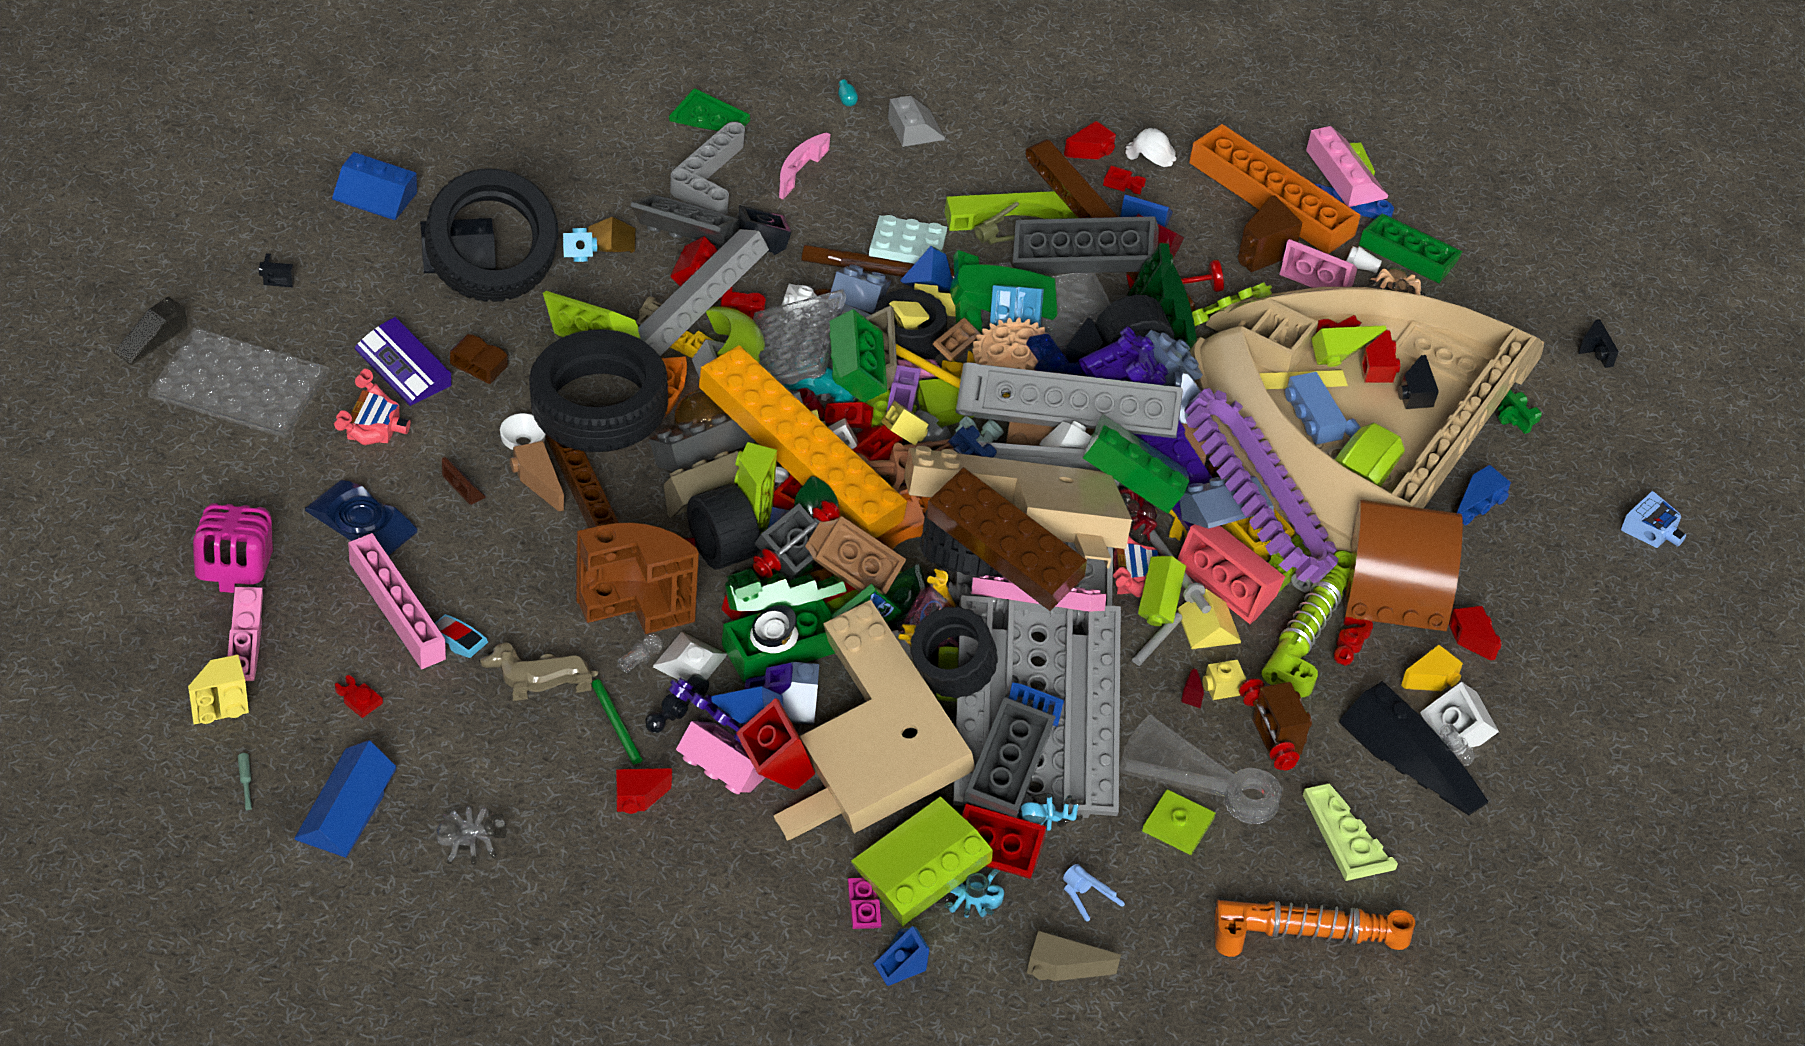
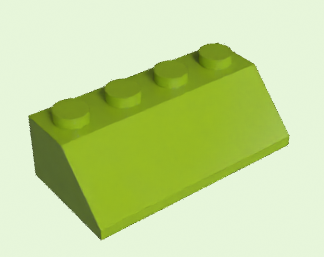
[543,291,640,339]
[734,442,777,535]

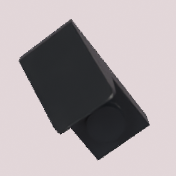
[1578,319,1619,368]

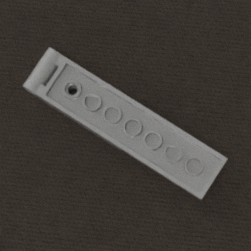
[956,362,1183,438]

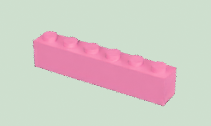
[348,533,446,669]

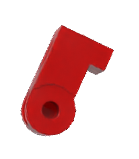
[721,287,766,320]
[824,402,874,430]

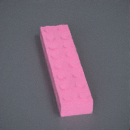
[971,575,1106,612]

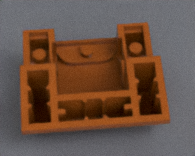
[1343,500,1463,632]
[576,523,699,634]

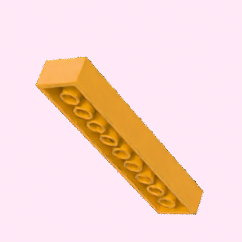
[699,345,907,539]

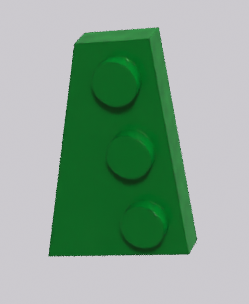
[669,88,750,131]

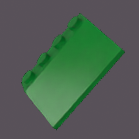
[1083,415,1189,514]

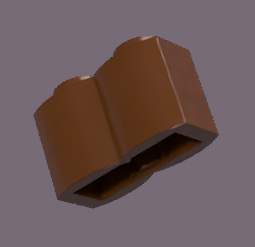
[450,334,508,384]

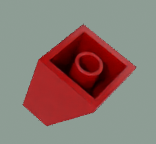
[736,698,815,790]

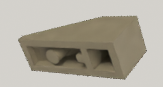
[1027,931,1121,981]

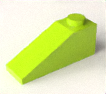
[1311,325,1387,367]

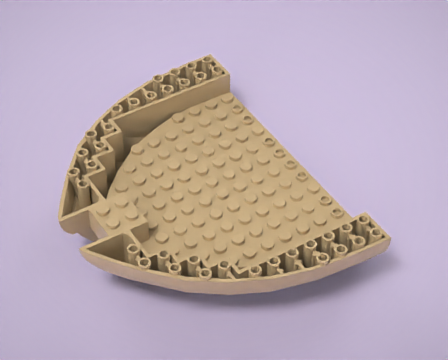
[1190,287,1544,555]

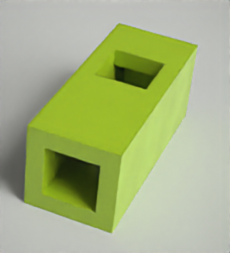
[1138,556,1186,626]

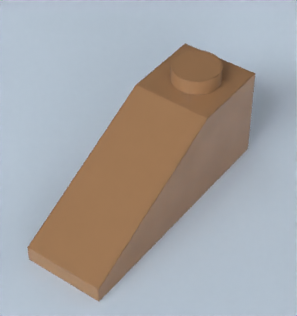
[933,318,981,361]
[510,441,564,511]

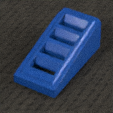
[1008,682,1064,727]

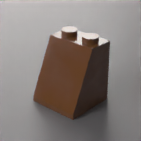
[1237,195,1303,273]

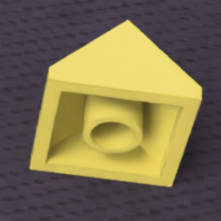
[1177,589,1241,649]

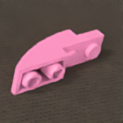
[228,587,263,681]

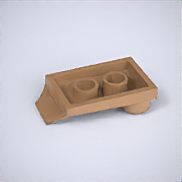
[805,516,906,595]

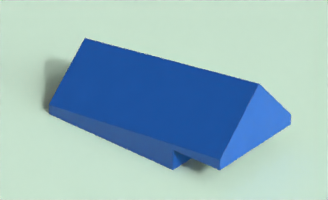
[295,740,396,858]

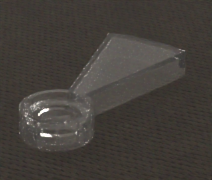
[1119,714,1282,824]

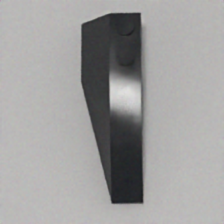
[1339,681,1489,816]

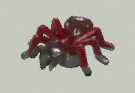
[1118,485,1157,543]

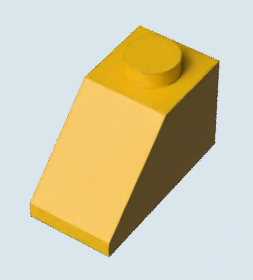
[1401,645,1463,691]

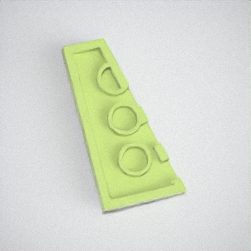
[1303,784,1398,881]

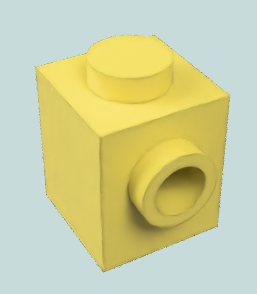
[1202,660,1246,700]

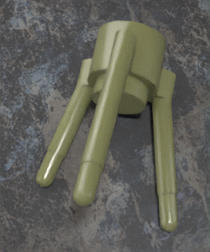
[974,202,1019,245]

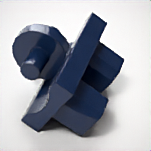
[948,425,997,458]

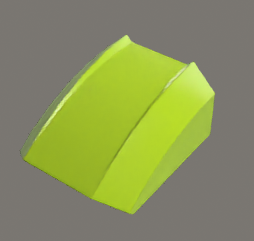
[1335,423,1405,487]

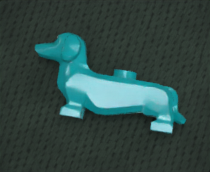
[766,357,856,403]

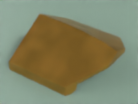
[588,217,636,253]

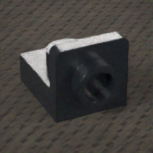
[259,253,294,288]

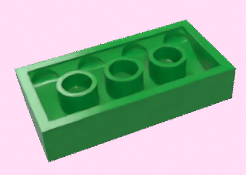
[1359,213,1463,284]

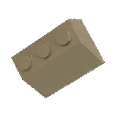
[865,305,897,389]
[664,451,739,518]

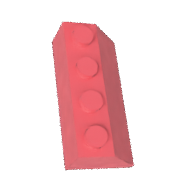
[1177,524,1285,624]

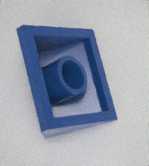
[1120,195,1173,228]

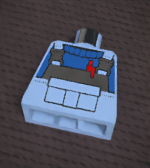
[1621,491,1686,548]

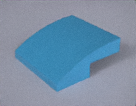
[989,285,1044,330]

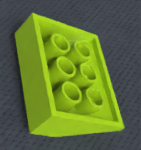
[851,797,993,926]

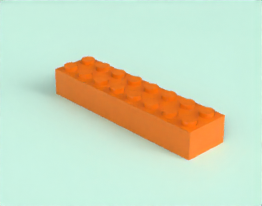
[1189,124,1361,254]

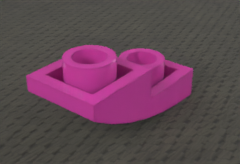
[847,878,881,929]

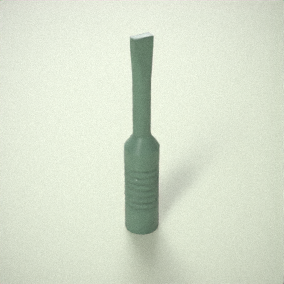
[238,753,252,810]

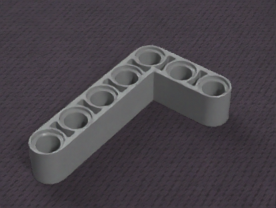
[670,122,745,215]

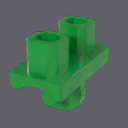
[1498,390,1542,434]

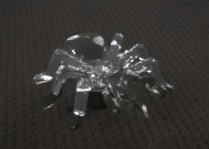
[436,806,507,865]

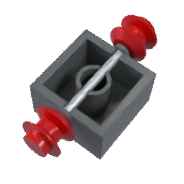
[753,501,840,581]

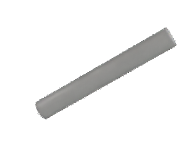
[1132,612,1183,666]

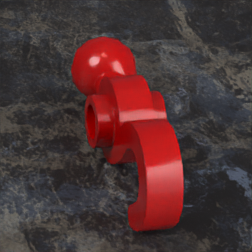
[1334,616,1373,666]

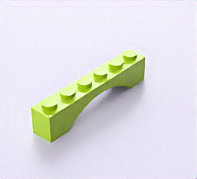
[945,191,1078,231]

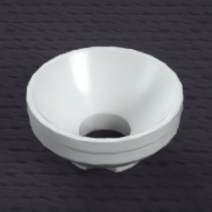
[500,413,546,450]

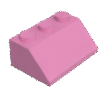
[1279,239,1357,288]
[676,721,766,794]

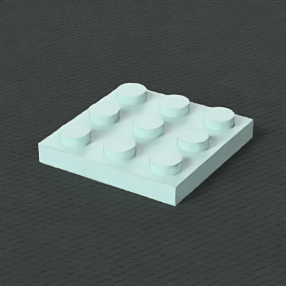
[869,215,947,264]

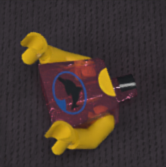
[898,569,959,649]

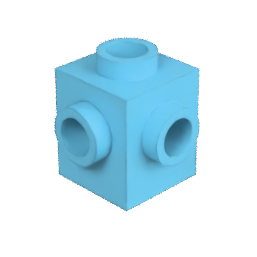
[563,228,597,262]

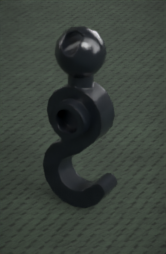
[645,674,709,733]

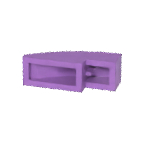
[886,365,921,413]

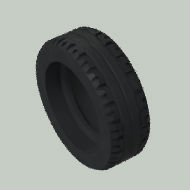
[425,168,559,302]
[529,330,668,452]

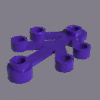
[1118,326,1169,385]
[668,677,742,744]

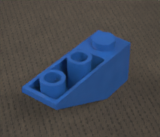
[1457,465,1511,525]

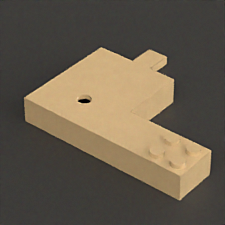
[904,446,1132,568]
[773,600,975,841]

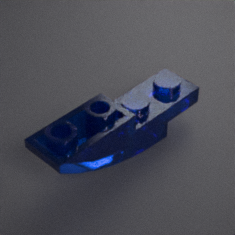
[1026,333,1088,377]

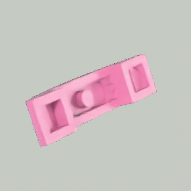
[779,133,830,199]

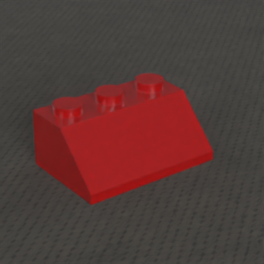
[962,804,1046,879]

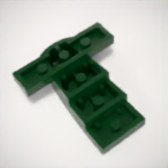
[1127,243,1197,352]

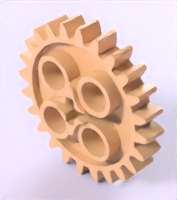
[972,318,1052,371]

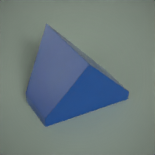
[900,246,952,291]
[874,926,930,986]

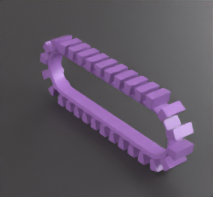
[1185,388,1338,583]

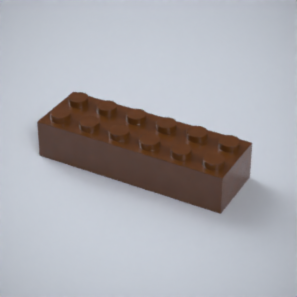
[927,467,1087,611]

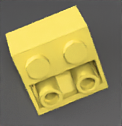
[188,655,249,724]

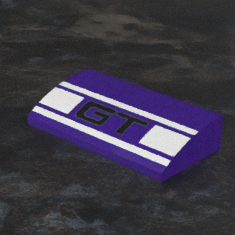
[355,317,451,406]

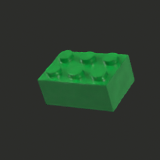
[829,309,888,403]

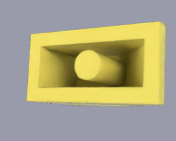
[881,400,929,445]

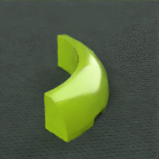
[706,306,765,363]

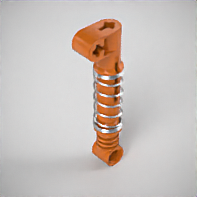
[1215,900,1415,957]

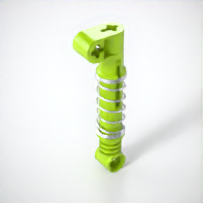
[1262,551,1352,697]

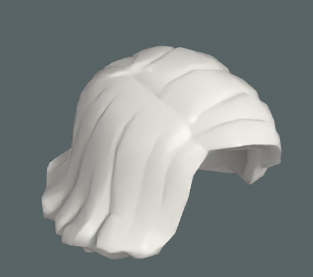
[1125,128,1177,167]

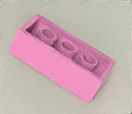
[1306,126,1388,207]

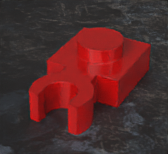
[1103,165,1146,194]
[335,675,383,718]

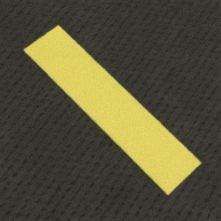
[1259,370,1348,389]

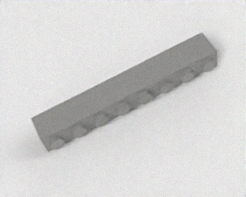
[638,229,769,356]

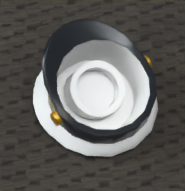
[750,605,798,653]

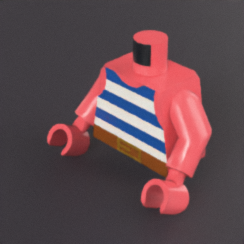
[334,369,411,445]
[1113,536,1158,597]

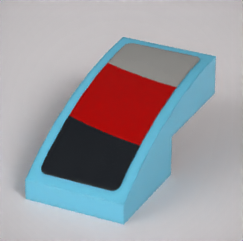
[434,614,488,658]

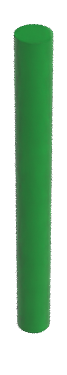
[591,679,643,765]

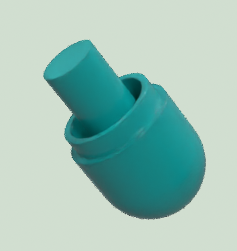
[838,79,858,106]

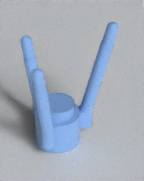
[1063,864,1125,921]

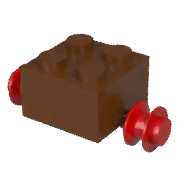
[1239,678,1312,770]

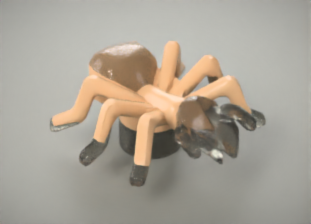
[1369,268,1425,296]

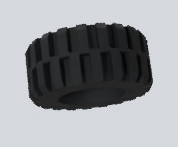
[920,509,1002,577]

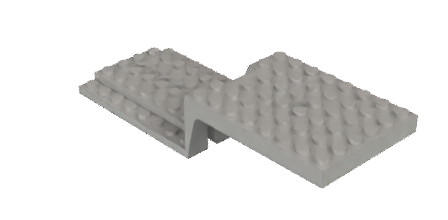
[953,442,1121,818]

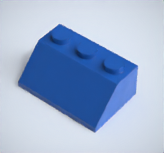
[332,152,417,220]

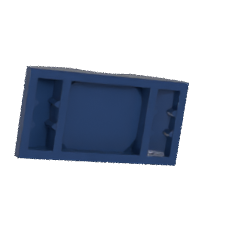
[305,480,417,556]

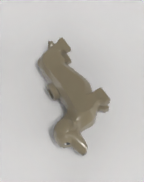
[479,642,598,701]

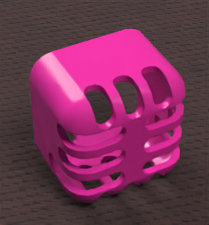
[193,503,273,593]

